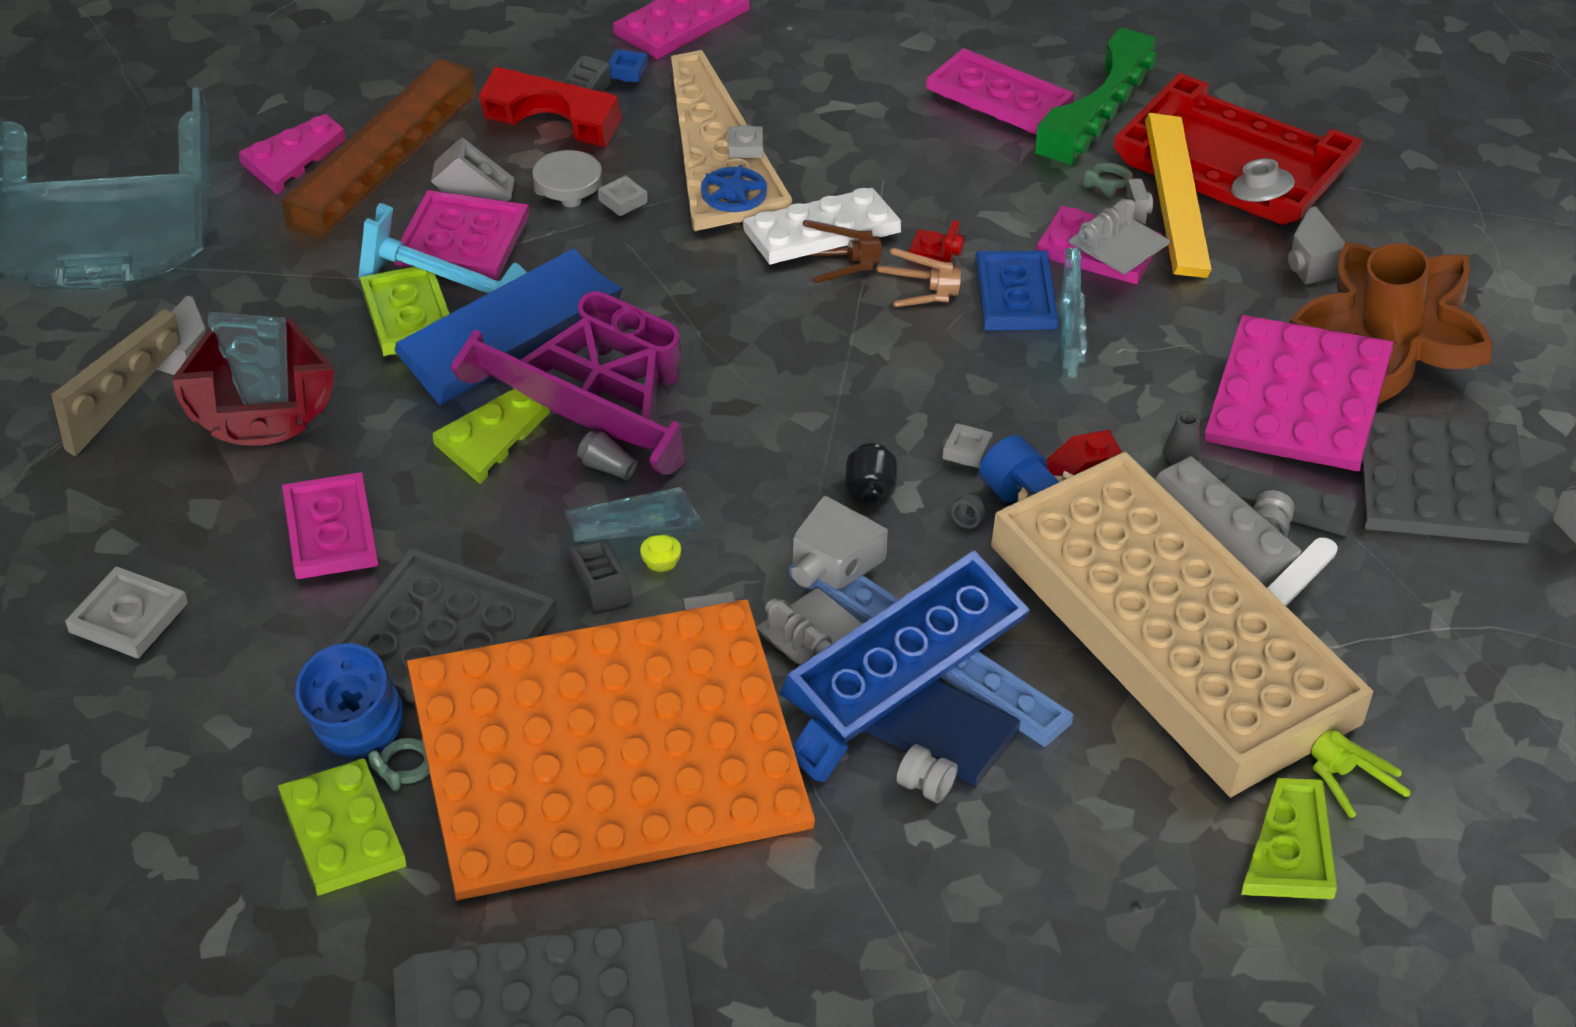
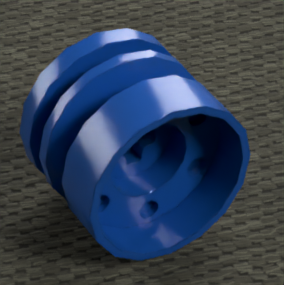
[295,643,404,759]

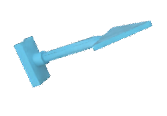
[358,203,528,293]

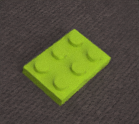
[360,266,450,356]
[278,758,407,896]

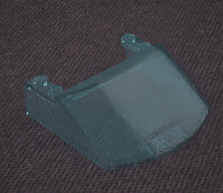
[0,87,213,290]

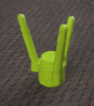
[1311,729,1411,818]

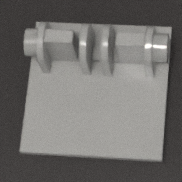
[1069,198,1171,275]
[756,587,863,666]

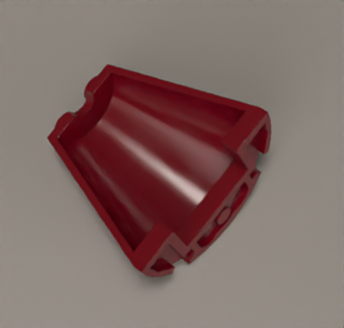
[173,317,334,446]

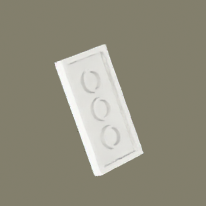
[743,187,901,264]

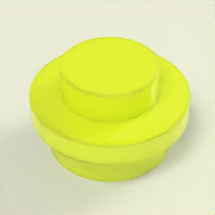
[640,534,681,572]

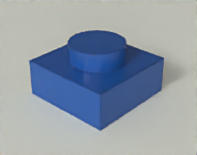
[608,49,648,82]
[793,719,849,782]

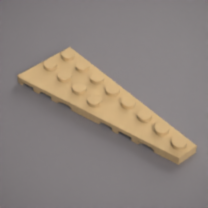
[671,50,792,231]

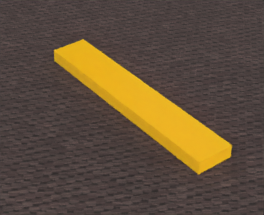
[1145,113,1212,278]

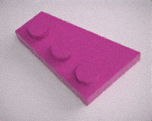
[238,114,346,194]

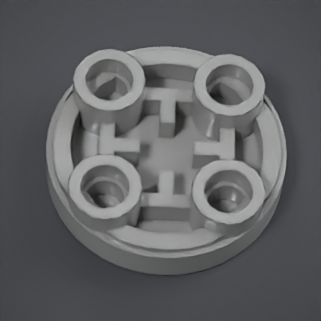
[532,150,602,207]

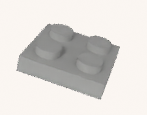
[65,566,188,659]

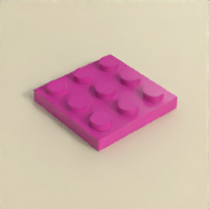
[394,190,529,281]

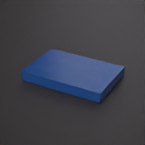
[975,251,1059,330]

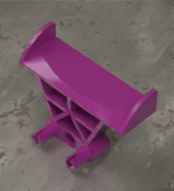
[451,291,685,475]

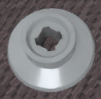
[1231,158,1295,202]

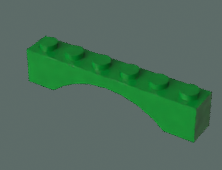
[1035,27,1158,165]

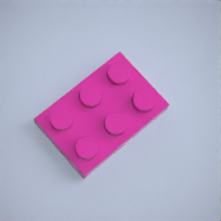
[1036,206,1162,284]
[282,472,378,580]

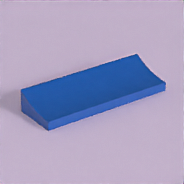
[395,248,623,406]
[779,550,1030,743]

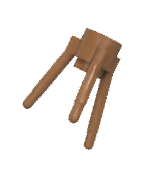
[876,248,961,307]

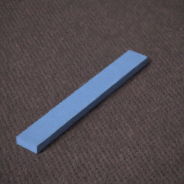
[789,563,1073,747]

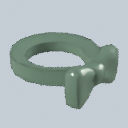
[1083,162,1133,198]
[368,738,429,791]

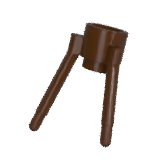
[803,220,882,283]

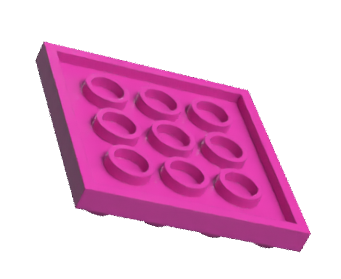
[1205,315,1394,472]

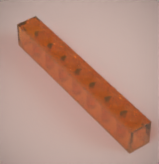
[282,58,476,240]

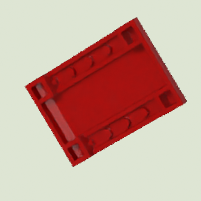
[1114,73,1363,225]

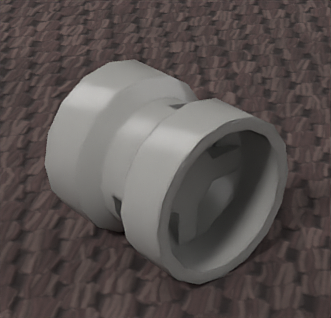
[1253,490,1295,537]
[896,744,958,803]

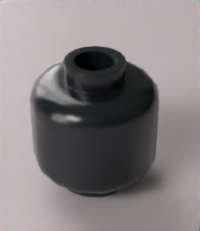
[845,443,898,505]

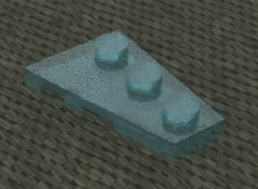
[1060,248,1087,378]
[207,312,288,405]
[564,487,703,542]

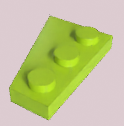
[432,388,550,484]
[1241,778,1337,899]

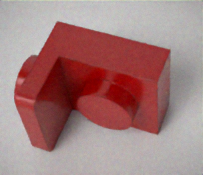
[908,220,965,263]

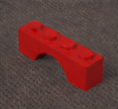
[478,66,622,148]

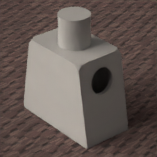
[791,496,888,589]

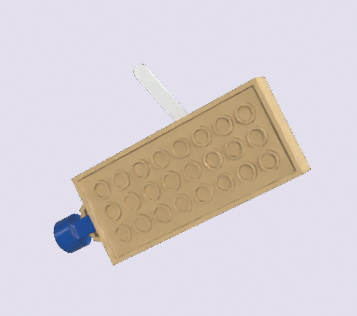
[979,435,1374,798]

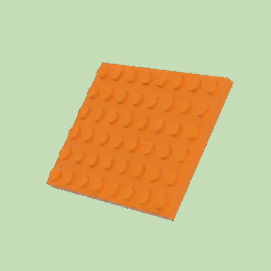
[407,599,815,901]

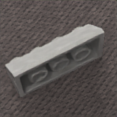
[1155,456,1301,588]

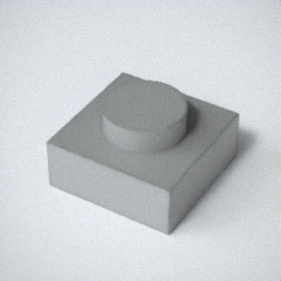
[728,125,763,158]
[598,175,648,216]
[1126,179,1153,226]
[943,423,993,468]

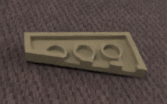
[51,309,181,457]

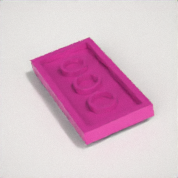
[613,0,750,60]
[926,48,1075,135]

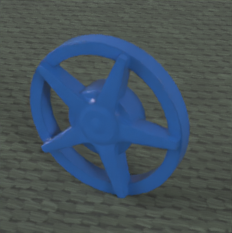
[701,165,767,212]

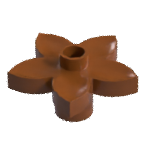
[1290,241,1493,404]

